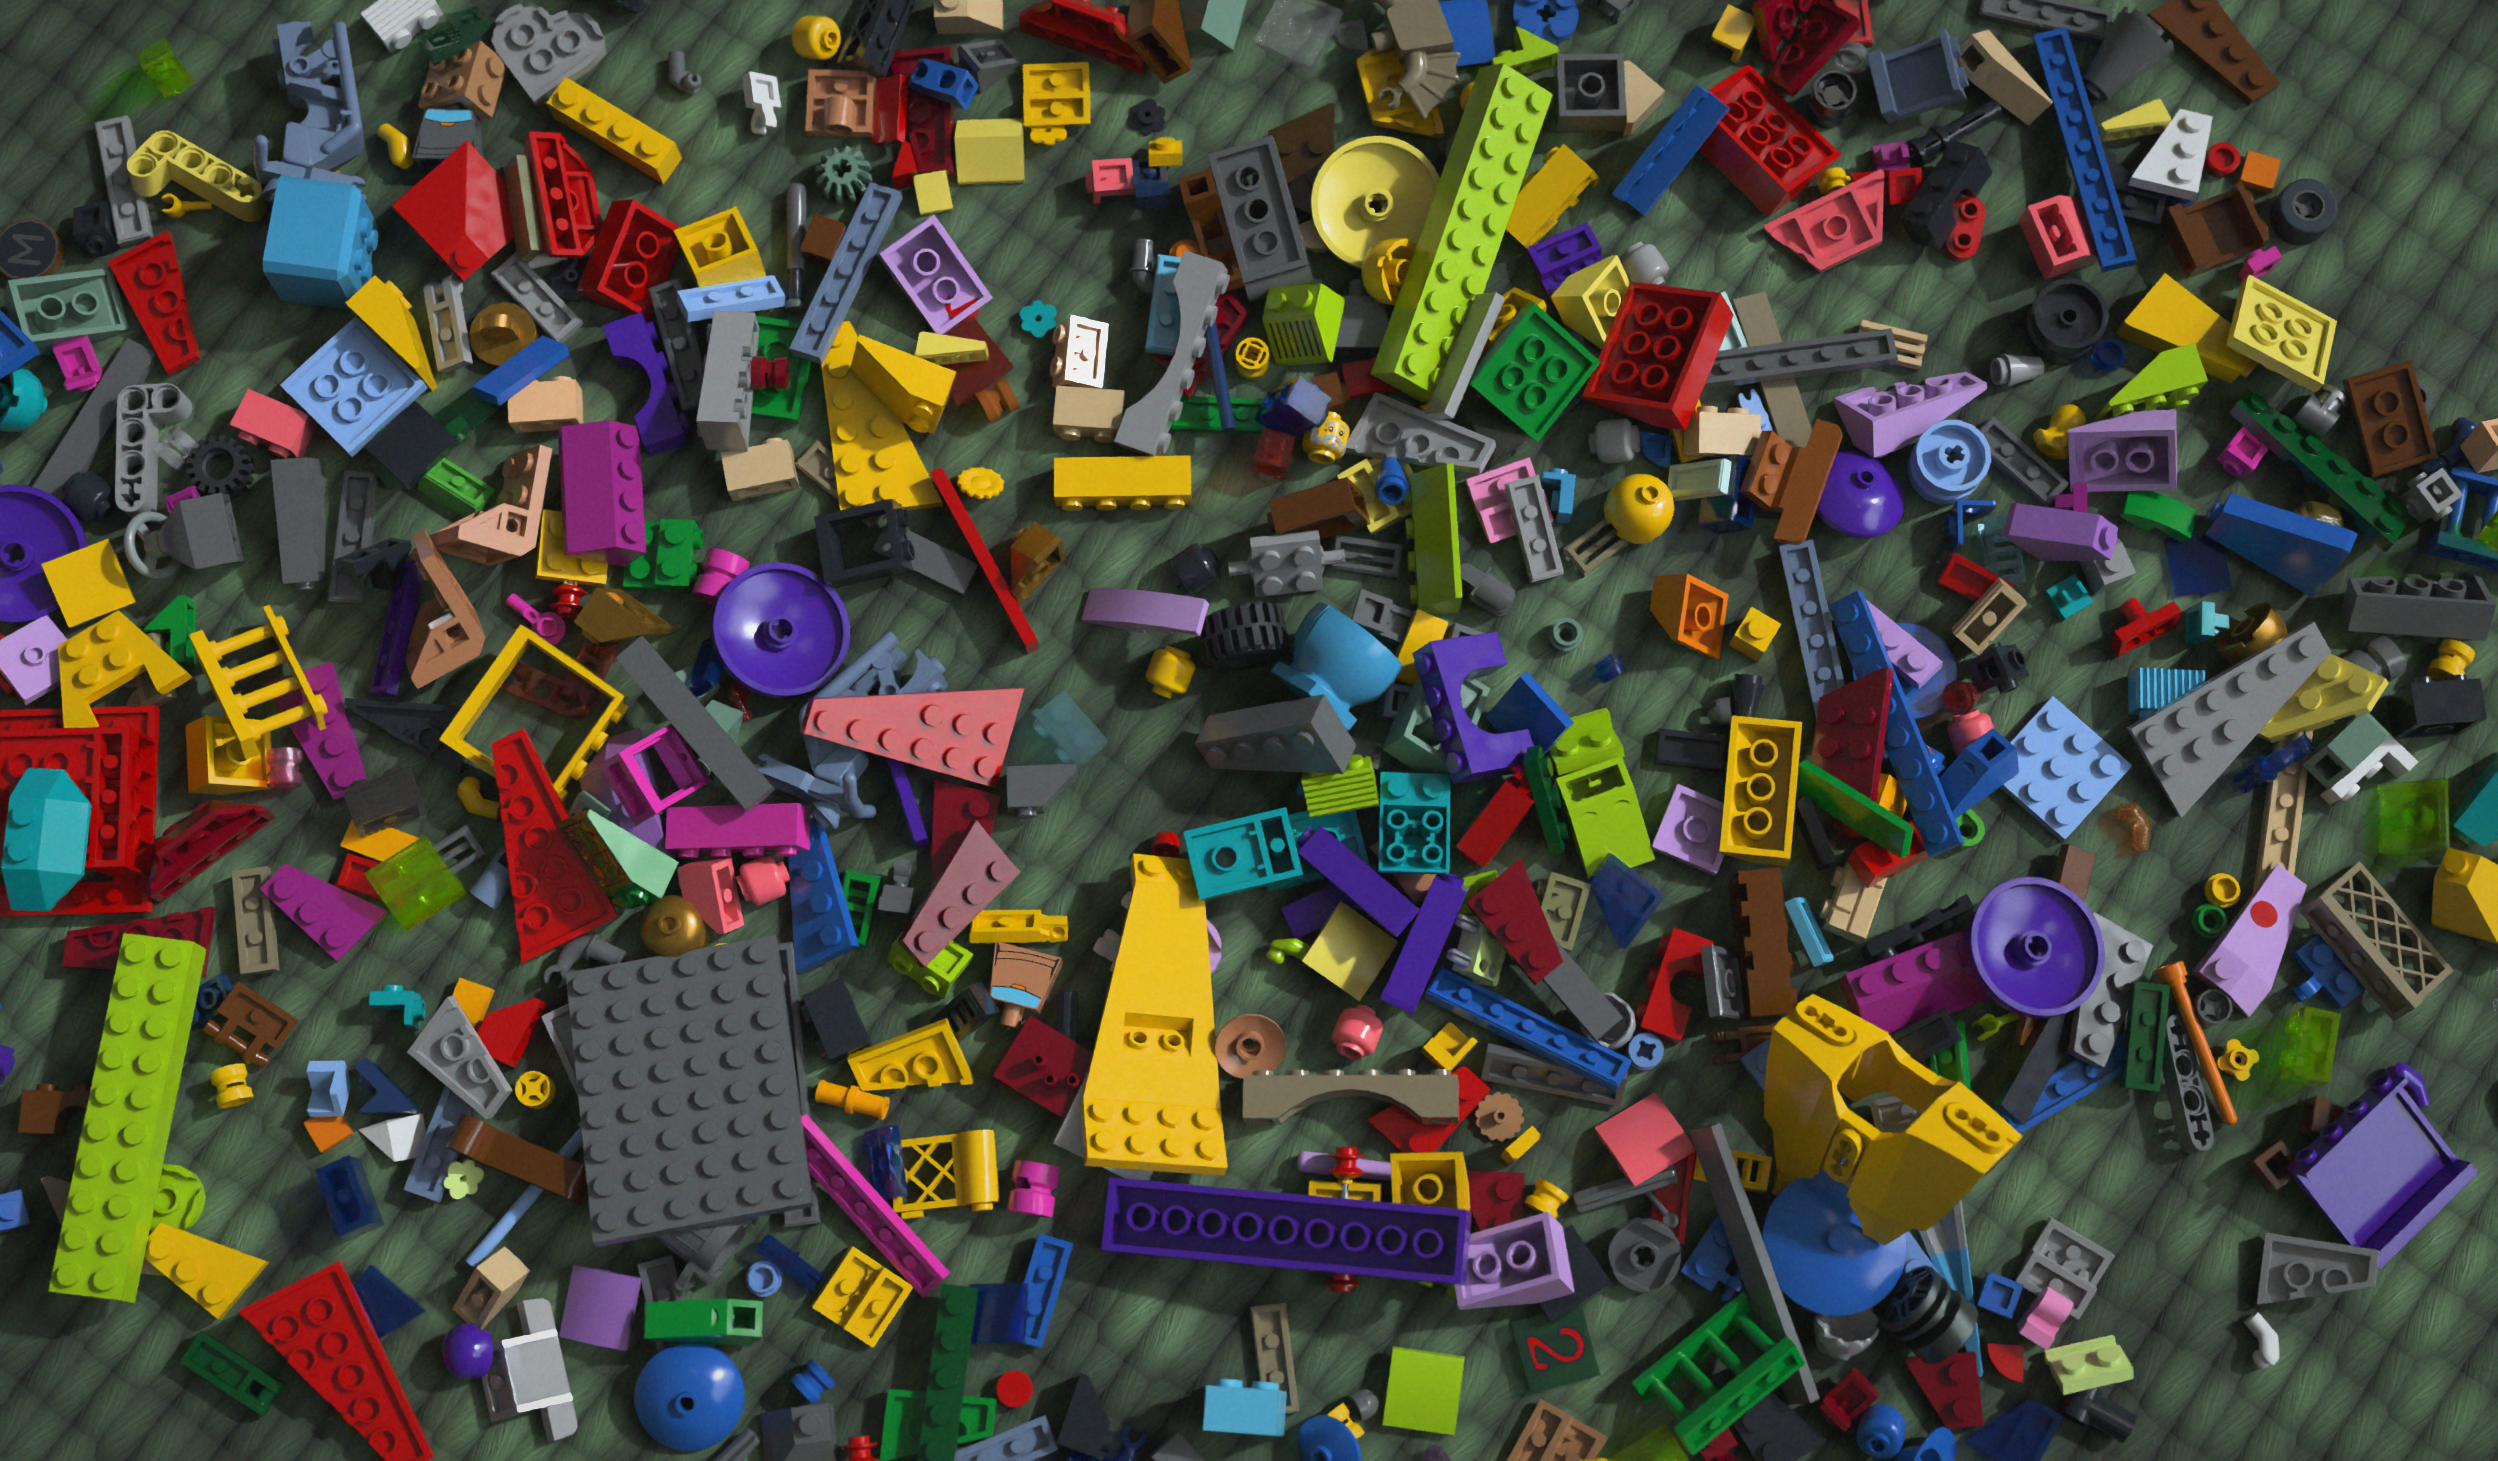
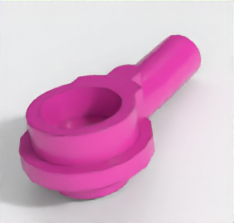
[505,593,567,645]

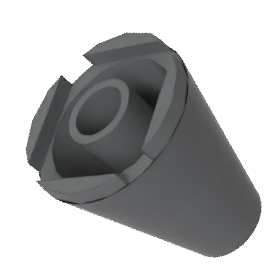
[2082,7,2174,101]

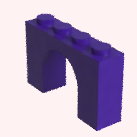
[1412,632,1534,784]

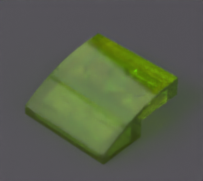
[364,835,467,931]

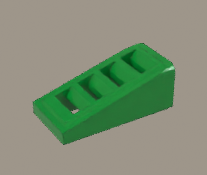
[842,869,882,946]

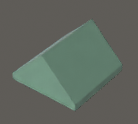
[1179,0,1247,53]

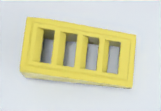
[2097,98,2171,142]
[915,331,989,365]

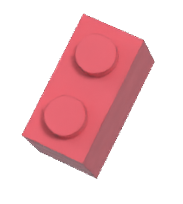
[230,389,318,459]

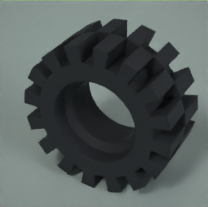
[186,435,255,499]

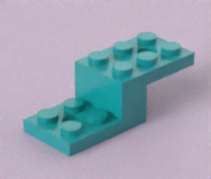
[1183,807,1370,902]

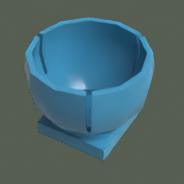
[1271,602,1403,730]

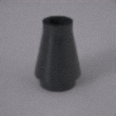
[1730,674,1765,717]

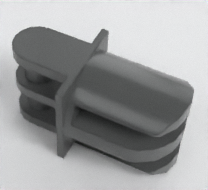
[1460,563,1515,617]

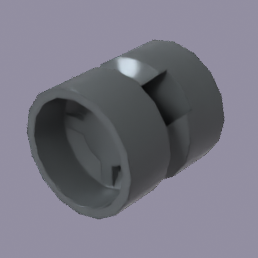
[2342,635,2406,681]

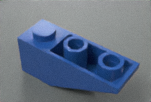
[1939,728,2019,819]

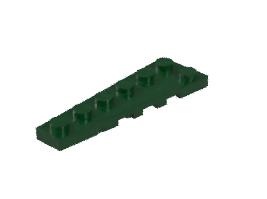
[2229,389,2411,553]

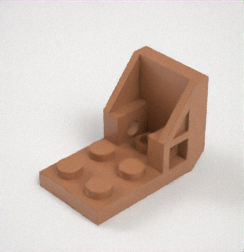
[429,445,552,566]
[405,529,485,689]

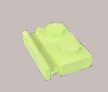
[2044,1335,2134,1395]

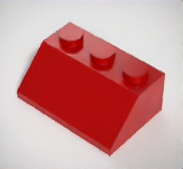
[576,199,681,321]

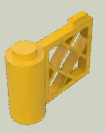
[889,1130,1000,1220]

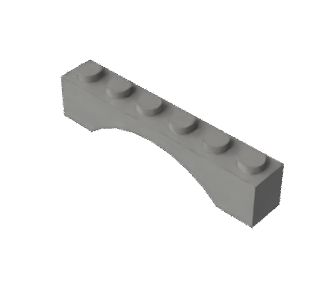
[1114,250,1230,456]

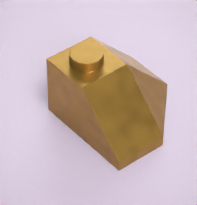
[1011,522,1066,606]

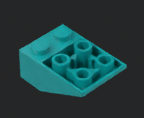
[1378,772,1451,875]

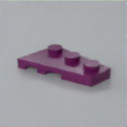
[260,863,389,962]

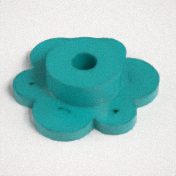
[1020,300,1057,339]

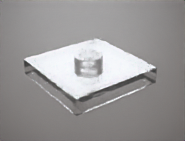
[1254,0,1343,71]

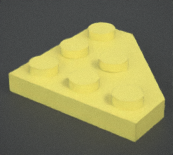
[2256,653,2389,743]

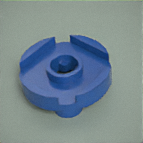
[1512,0,1579,47]

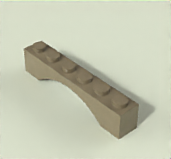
[1243,1069,1459,1125]

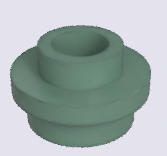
[1548,618,1583,652]

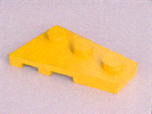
[848,1018,974,1091]
[144,1223,270,1319]

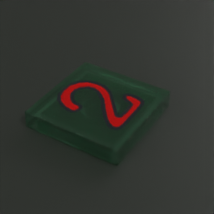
[1511,1306,1601,1394]

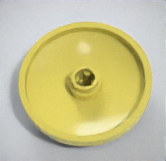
[1310,136,1440,270]

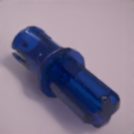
[756,1234,824,1293]

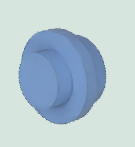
[746,1261,782,1297]

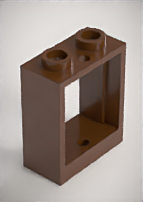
[1267,477,1371,539]

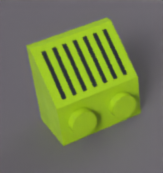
[1262,283,1345,366]

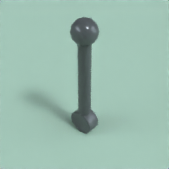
[1645,1191,1679,1228]

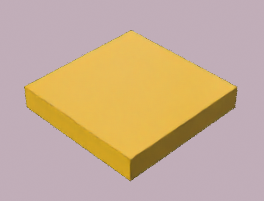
[41,539,137,628]

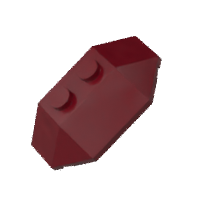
[146,800,276,903]

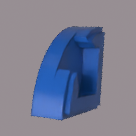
[1639,432,1673,471]

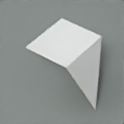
[358,1114,426,1162]

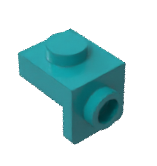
[369,985,426,1030]

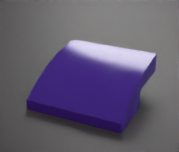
[1527,222,1603,314]

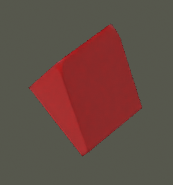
[892,141,918,189]

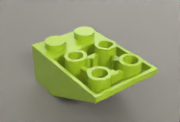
[2092,343,2208,423]
[1553,756,1655,883]

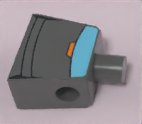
[413,102,483,171]

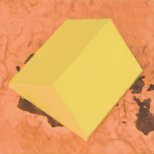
[955,118,1025,185]

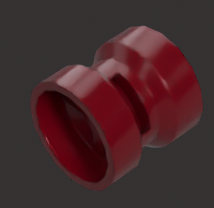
[751,356,790,391]

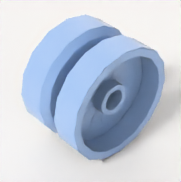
[1907,420,1991,505]

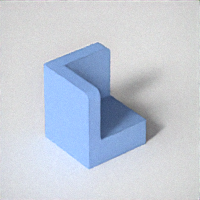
[306,1061,352,1117]

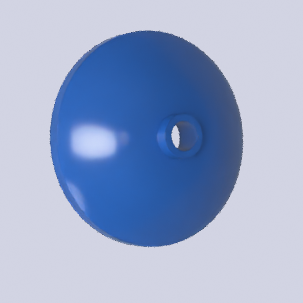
[635,1342,745,1451]

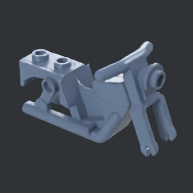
[253,21,368,205]
[754,630,948,829]

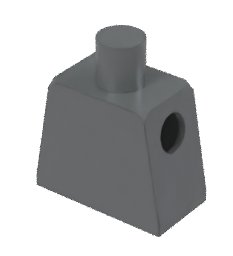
[1333,279,1388,358]

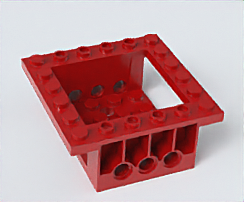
[0,705,160,918]

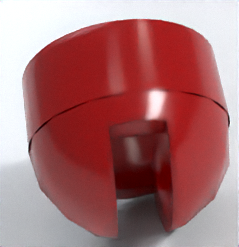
[1152,831,1180,858]

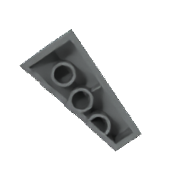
[2339,571,2496,642]

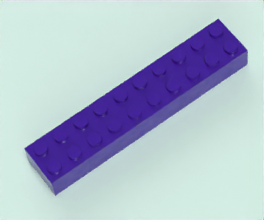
[1101,1177,1472,1286]

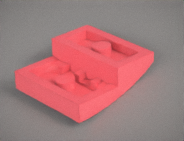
[1594,1092,1696,1187]

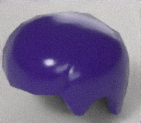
[442,1323,493,1379]

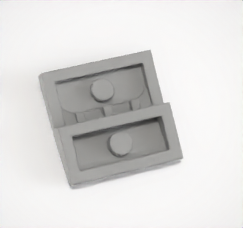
[2015,1216,2114,1320]

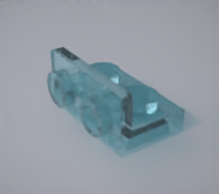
[1031,690,1109,769]

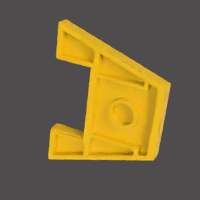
[58,610,193,728]

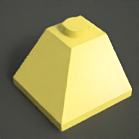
[1551,255,1630,350]

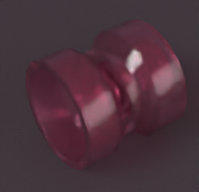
[266,748,303,789]

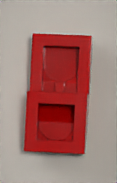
[1848,167,1922,204]

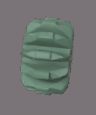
[815,145,872,204]

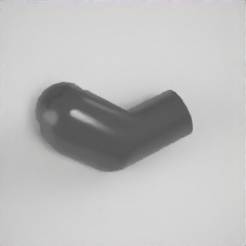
[668,51,702,94]

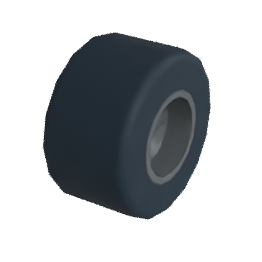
[2269,179,2338,245]

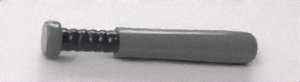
[785,183,807,313]

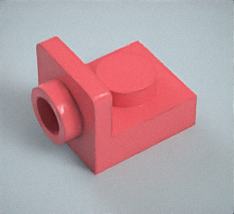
[1085,158,1135,204]

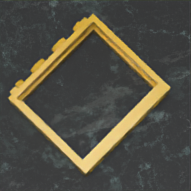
[439,625,629,802]

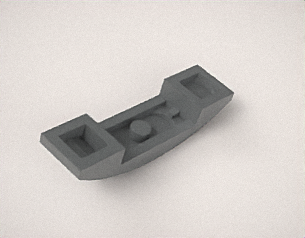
[1351,589,1485,645]

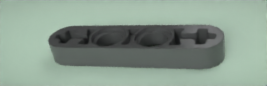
[2162,1014,2214,1154]

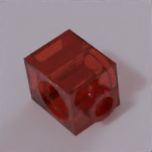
[1253,428,1295,480]

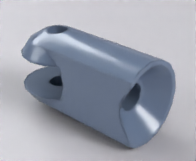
[469,847,511,909]

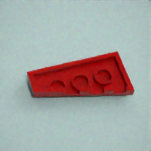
[108,230,201,376]

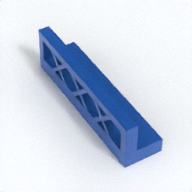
[1612,85,1730,216]

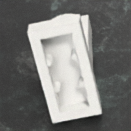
[2320,735,2418,805]

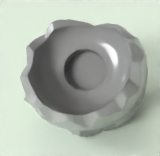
[1813,1307,1879,1360]

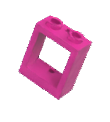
[598,724,710,826]

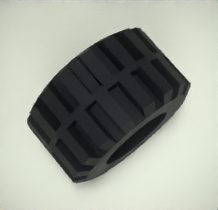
[1200,603,1290,671]

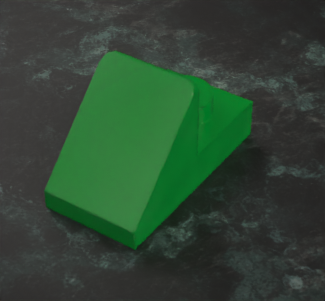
[144,595,196,670]

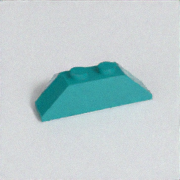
[1,768,92,912]

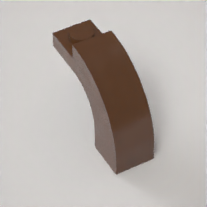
[1179,169,1245,294]

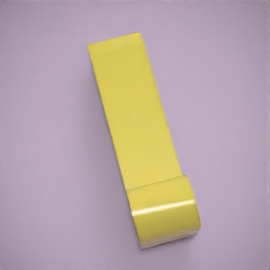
[127,130,266,222]

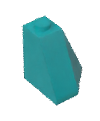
[2450,751,2498,847]

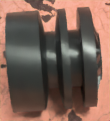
[1878,1265,1978,1365]

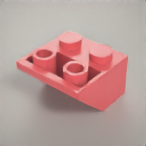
[2018,195,2098,280]

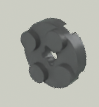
[1608,1218,1681,1292]

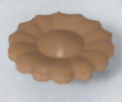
[1475,1092,1524,1142]

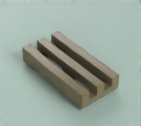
[1562,518,1631,578]

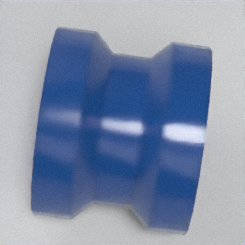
[790,1358,837,1405]

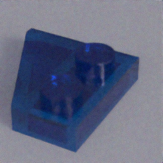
[1588,853,1665,950]
[1965,1397,2064,1461]

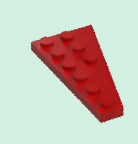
[238,1260,435,1461]

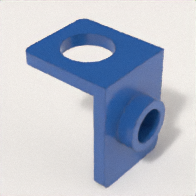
[1945,500,1996,553]

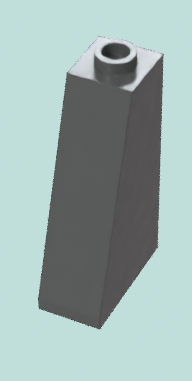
[270,457,326,590]

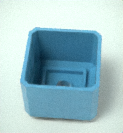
[263,175,378,310]

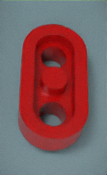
[1943,196,1986,263]

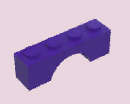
[603,312,691,457]

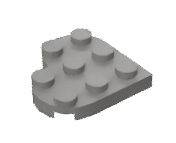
[492,4,606,107]

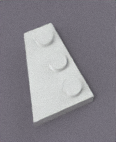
[2128,109,2213,201]

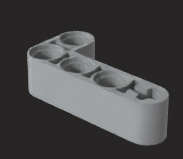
[115,383,193,518]

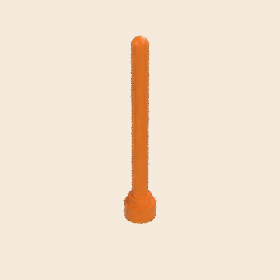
[2155,960,2237,1126]

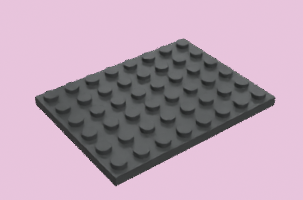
[566,935,814,1247]

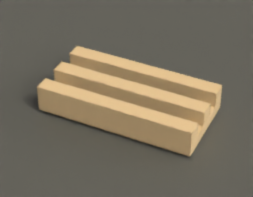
[1858,320,1928,370]

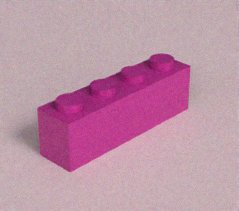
[665,803,811,860]

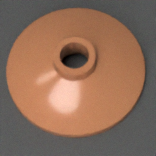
[1215,1014,1286,1079]

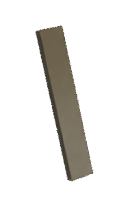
[1731,291,1812,448]

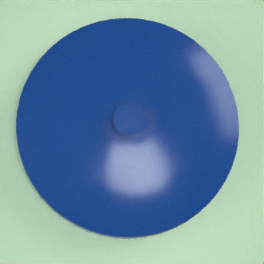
[1760,1170,1907,1317]

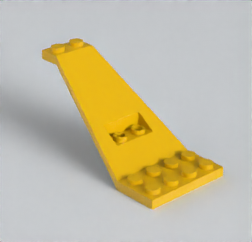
[1080,854,1228,1176]

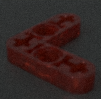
[500,638,620,720]

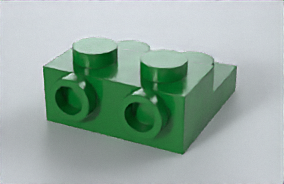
[623,519,704,593]

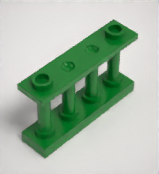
[1631,1292,1805,1456]

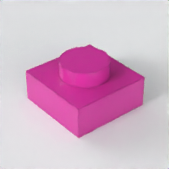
[2238,246,2283,281]

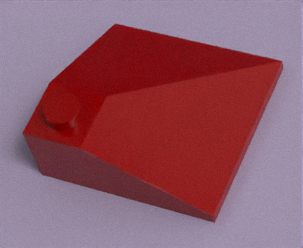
[391,140,514,282]

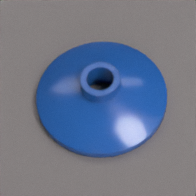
[1298,1415,1362,1461]

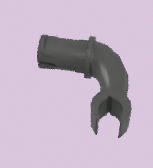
[1128,239,1155,297]
[544,934,628,989]

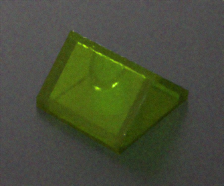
[2378,778,2449,857]

